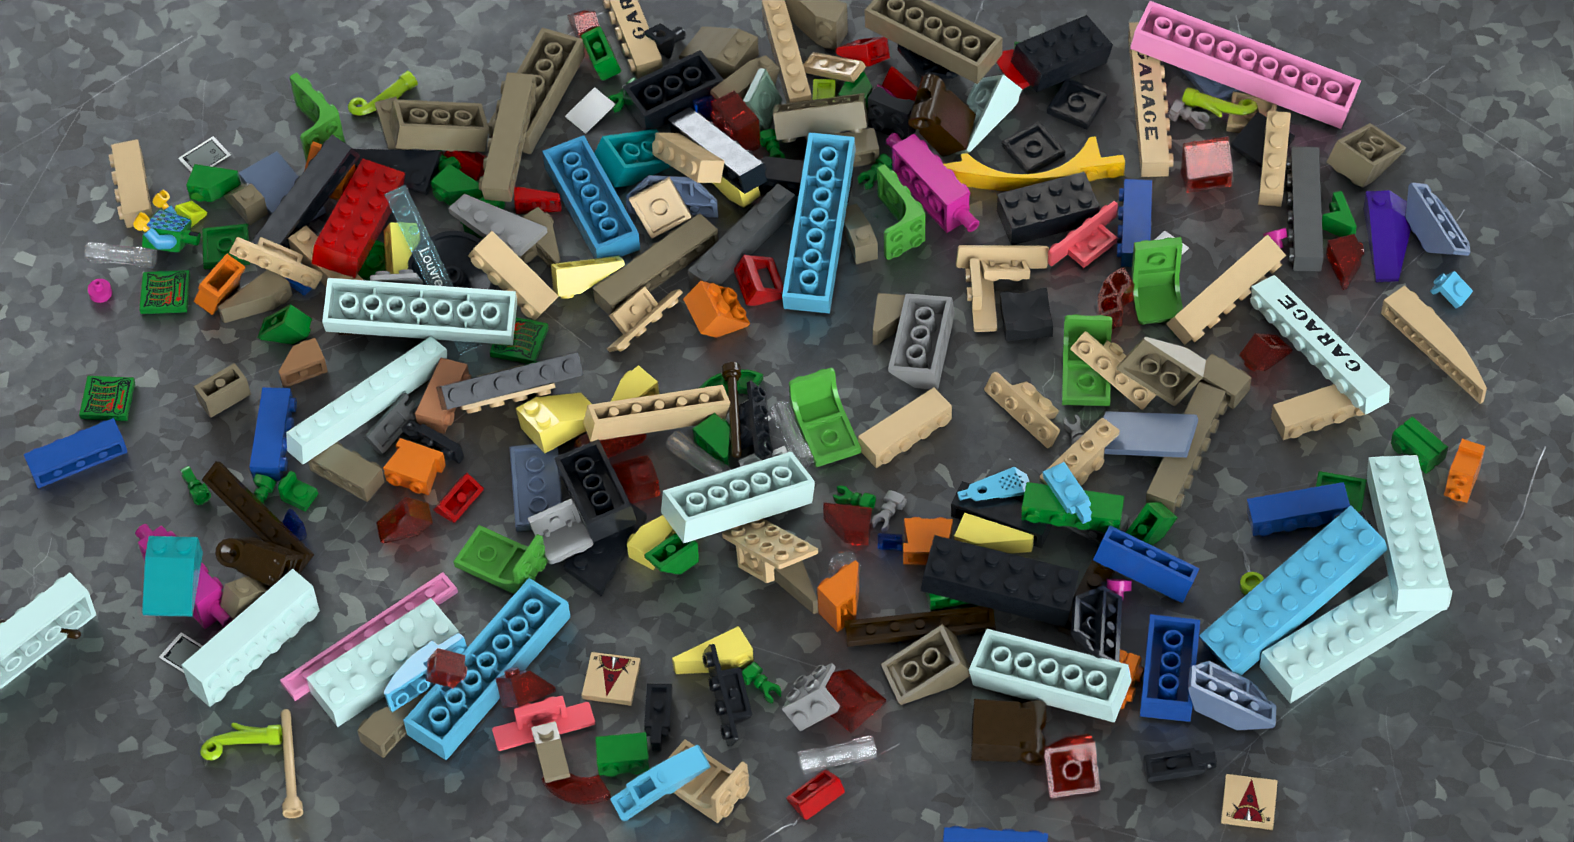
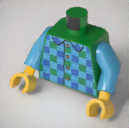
[133,190,201,253]

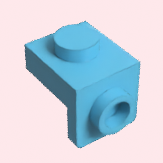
[1430,271,1473,309]

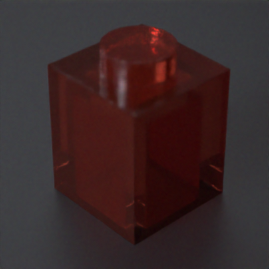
[426,648,467,688]

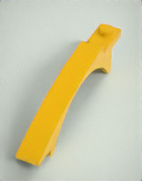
[943,136,1125,191]

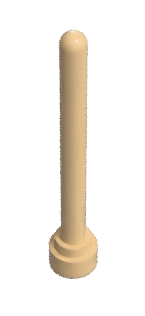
[281,709,303,818]

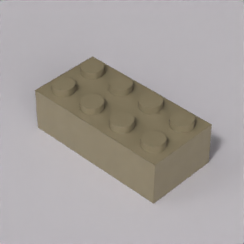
[773,93,868,142]
[389,99,489,152]

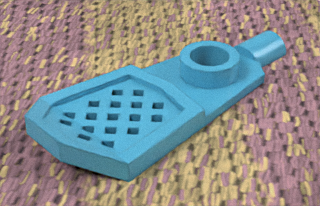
[957,467,1030,501]

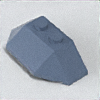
[626,175,718,218]
[1406,182,1471,256]
[1188,661,1276,730]

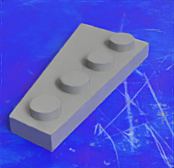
[449,194,547,258]

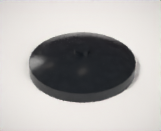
[408,231,497,290]

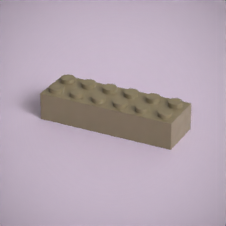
[865,0,1002,84]
[488,27,585,154]

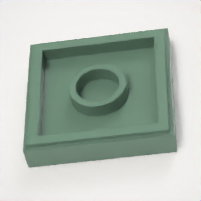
[743,69,782,132]

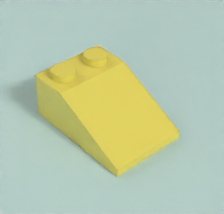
[516,393,592,453]

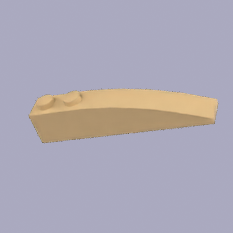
[1381,286,1487,404]

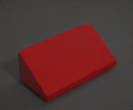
[996,49,1030,90]
[882,66,918,101]
[445,151,487,181]
[433,473,484,523]
[786,769,845,820]

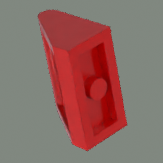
[836,36,890,67]
[734,255,784,306]

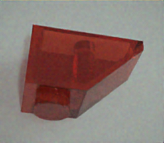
[567,9,599,39]
[1326,234,1364,290]
[1239,333,1293,371]
[376,497,433,543]
[823,503,872,546]
[495,667,556,707]

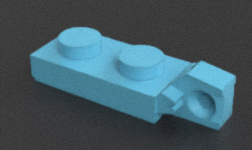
[1043,462,1092,524]

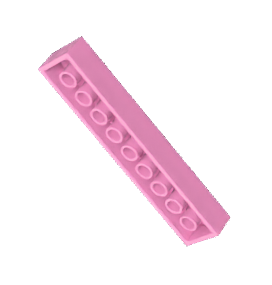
[1130,1,1361,129]

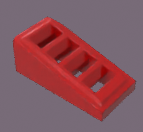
[514,187,562,214]

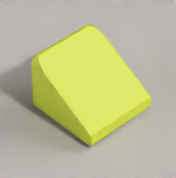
[175,201,207,228]

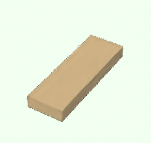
[803,52,866,83]

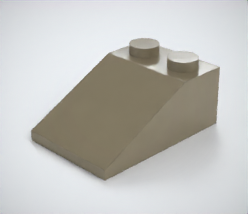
[785,0,848,51]
[679,26,759,79]
[1326,123,1406,188]
[1117,337,1206,406]
[881,624,970,705]

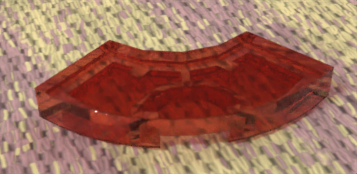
[542,773,611,805]

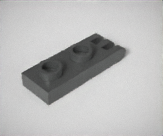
[363,393,418,455]

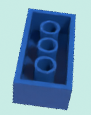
[1140,614,1200,722]

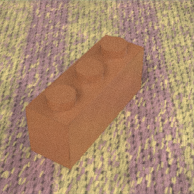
[415,358,471,434]

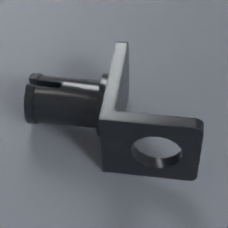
[644,23,686,59]

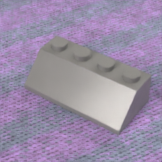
[888,294,955,390]

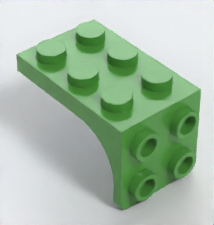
[289,72,345,162]
[877,164,925,260]
[1130,237,1183,324]
[1062,314,1112,406]
[789,368,861,467]
[454,525,547,594]

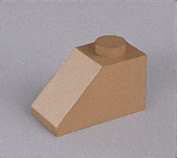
[279,338,328,388]

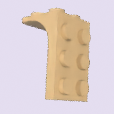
[668,739,750,823]

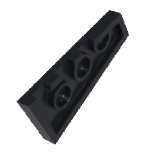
[354,149,442,195]
[564,502,647,596]

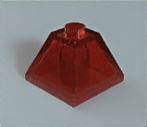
[611,455,660,503]
[1044,734,1100,798]

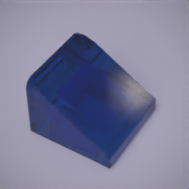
[693,95,719,123]
[282,508,307,541]
[878,533,903,551]

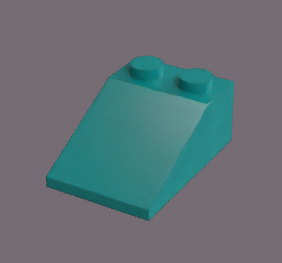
[594,129,672,187]
[142,536,203,617]

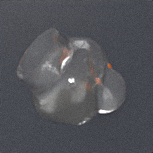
[829,550,861,577]

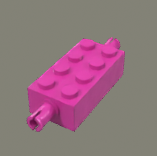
[886,133,979,233]
[135,524,233,629]

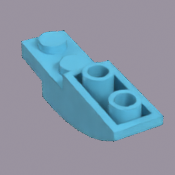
[384,632,467,712]
[610,745,711,821]

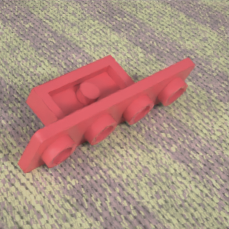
[1048,201,1118,268]
[492,695,595,751]

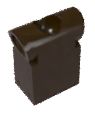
[908,74,976,157]
[215,537,306,587]
[971,699,1047,766]

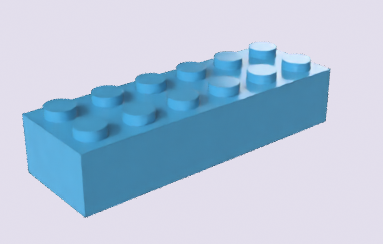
[542,135,640,259]

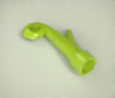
[348,70,418,116]
[1182,87,1258,118]
[200,723,283,761]

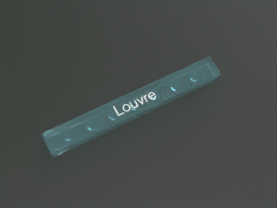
[384,185,481,354]

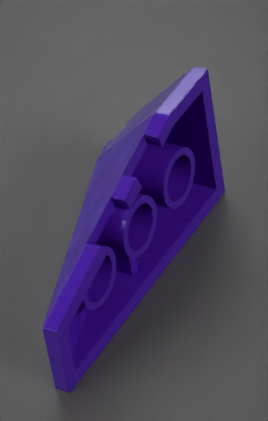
[1363,190,1411,282]

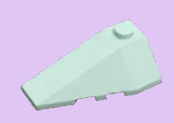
[955,74,1022,154]

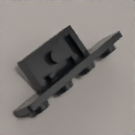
[738,380,773,460]
[702,644,752,746]

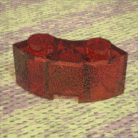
[1096,267,1134,329]

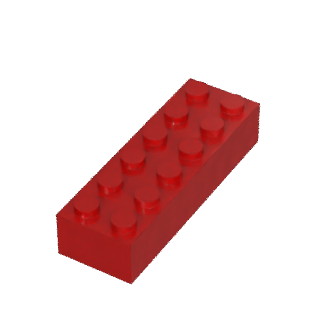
[311,158,405,278]

